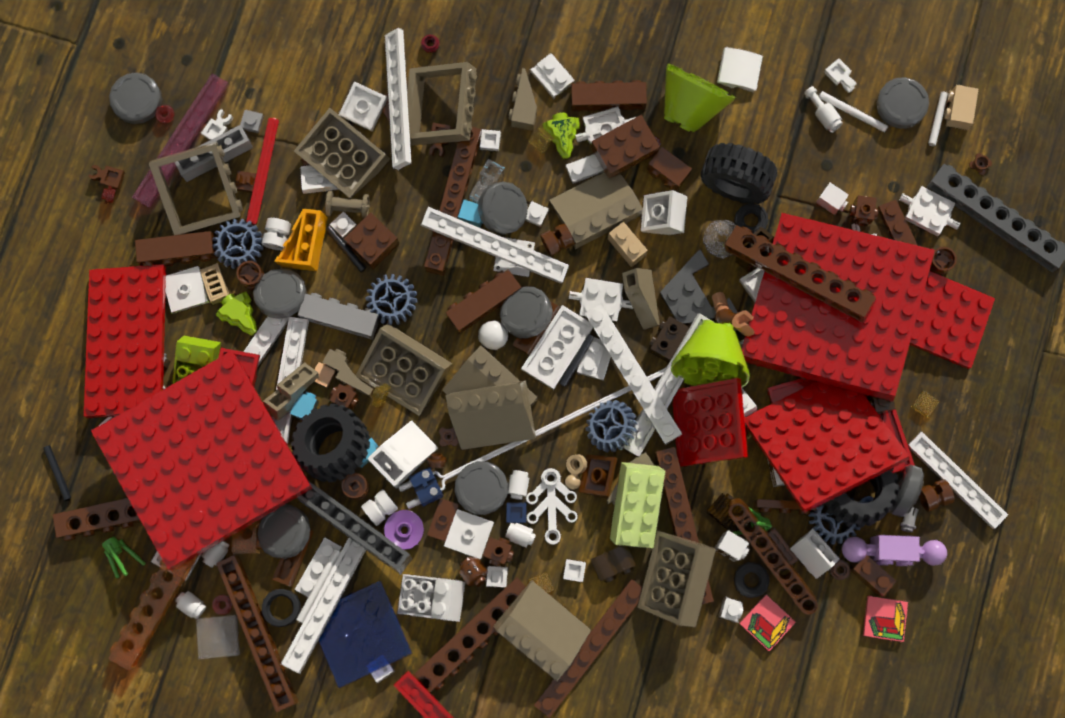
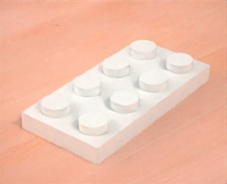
[521,305,593,390]

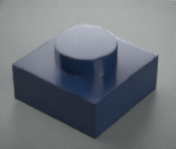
[507,503,526,523]

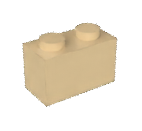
[944,85,979,130]
[608,222,648,268]

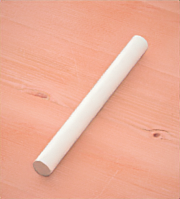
[819,91,888,132]
[296,549,341,623]

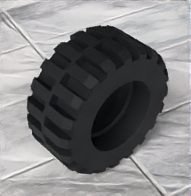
[700,143,778,204]
[291,404,370,482]
[822,468,899,527]

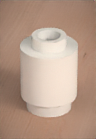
[507,470,529,500]
[505,523,536,548]
[202,541,229,568]
[175,591,206,620]

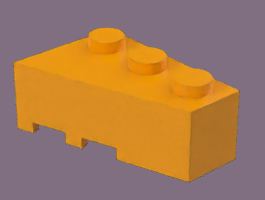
[275,209,328,271]

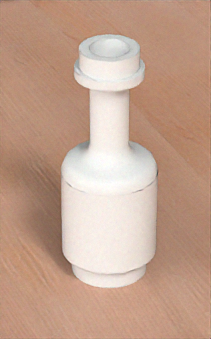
[804,86,843,132]

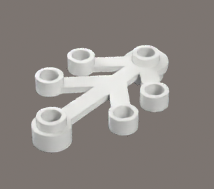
[526,468,578,545]

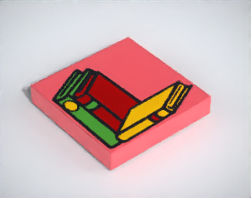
[739,595,796,651]
[863,596,908,642]

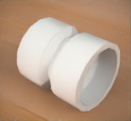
[262,218,291,251]
[361,489,398,526]

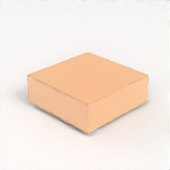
[314,362,336,388]

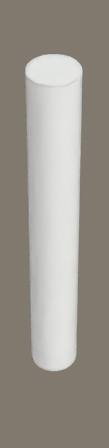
[928,92,948,146]

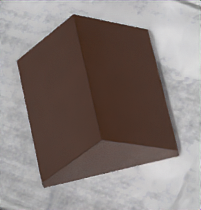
[579,455,617,499]

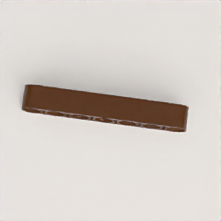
[728,498,818,615]

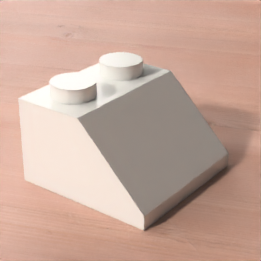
[641,190,687,235]

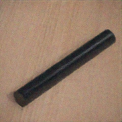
[325,226,366,272]
[560,334,595,387]
[43,445,72,501]

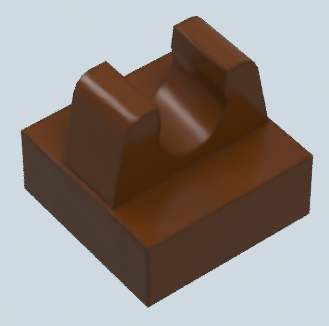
[235,171,256,193]

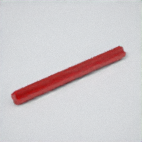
[246,118,279,225]

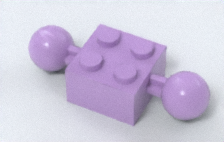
[842,535,947,566]

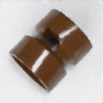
[540,223,575,256]
[929,247,957,276]
[236,261,265,291]
[342,473,370,500]
[918,479,955,512]

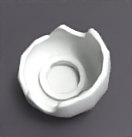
[478,321,508,350]

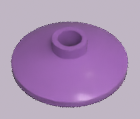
[384,510,424,549]

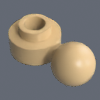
[565,454,587,490]

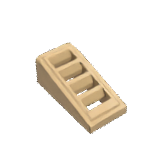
[200,263,229,305]

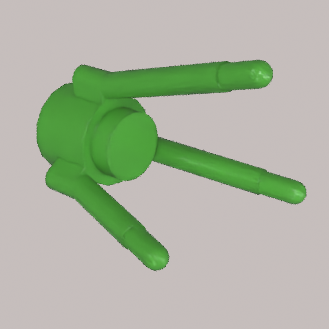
[733,508,772,535]
[102,537,146,578]

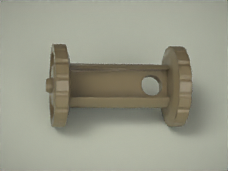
[325,191,370,219]

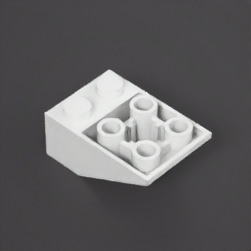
[367,421,438,489]
[398,574,465,622]

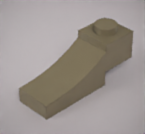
[323,349,375,398]
[263,362,319,421]

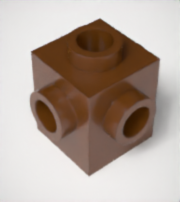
[849,195,878,226]
[330,384,359,410]
[483,537,514,567]

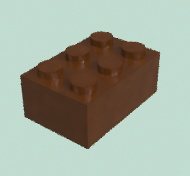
[591,115,660,179]

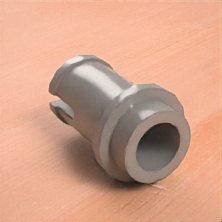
[900,507,918,532]

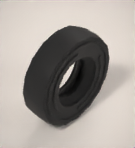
[734,204,769,234]
[734,562,769,598]

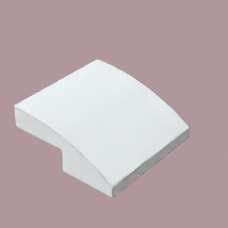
[717,47,763,92]

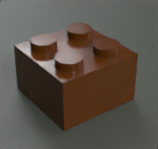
[344,212,400,269]

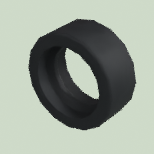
[262,589,301,627]

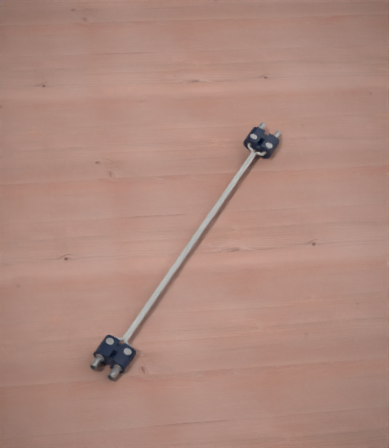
[398,329,744,509]

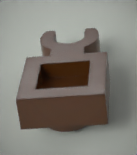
[429,123,453,157]
[88,165,125,190]

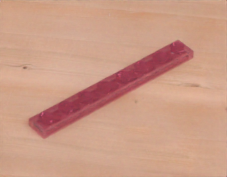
[132,74,229,208]

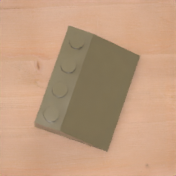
[294,108,390,199]
[549,172,643,249]
[355,324,452,416]
[442,346,538,407]
[446,381,536,450]
[638,531,716,627]
[493,580,591,681]

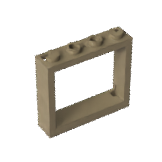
[407,62,477,145]
[149,142,243,235]

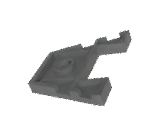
[660,250,738,325]

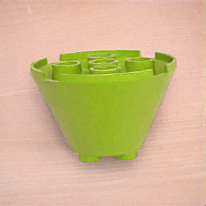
[664,64,735,132]
[671,320,750,387]

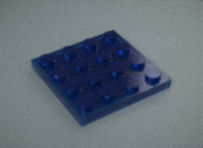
[318,581,413,688]

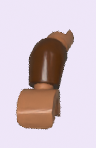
[712,292,754,337]

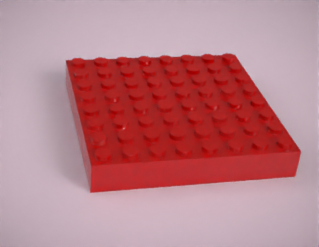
[741,213,935,402]
[91,351,312,570]

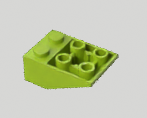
[173,336,221,384]

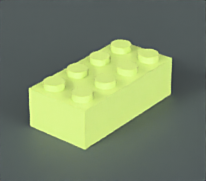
[610,462,665,548]

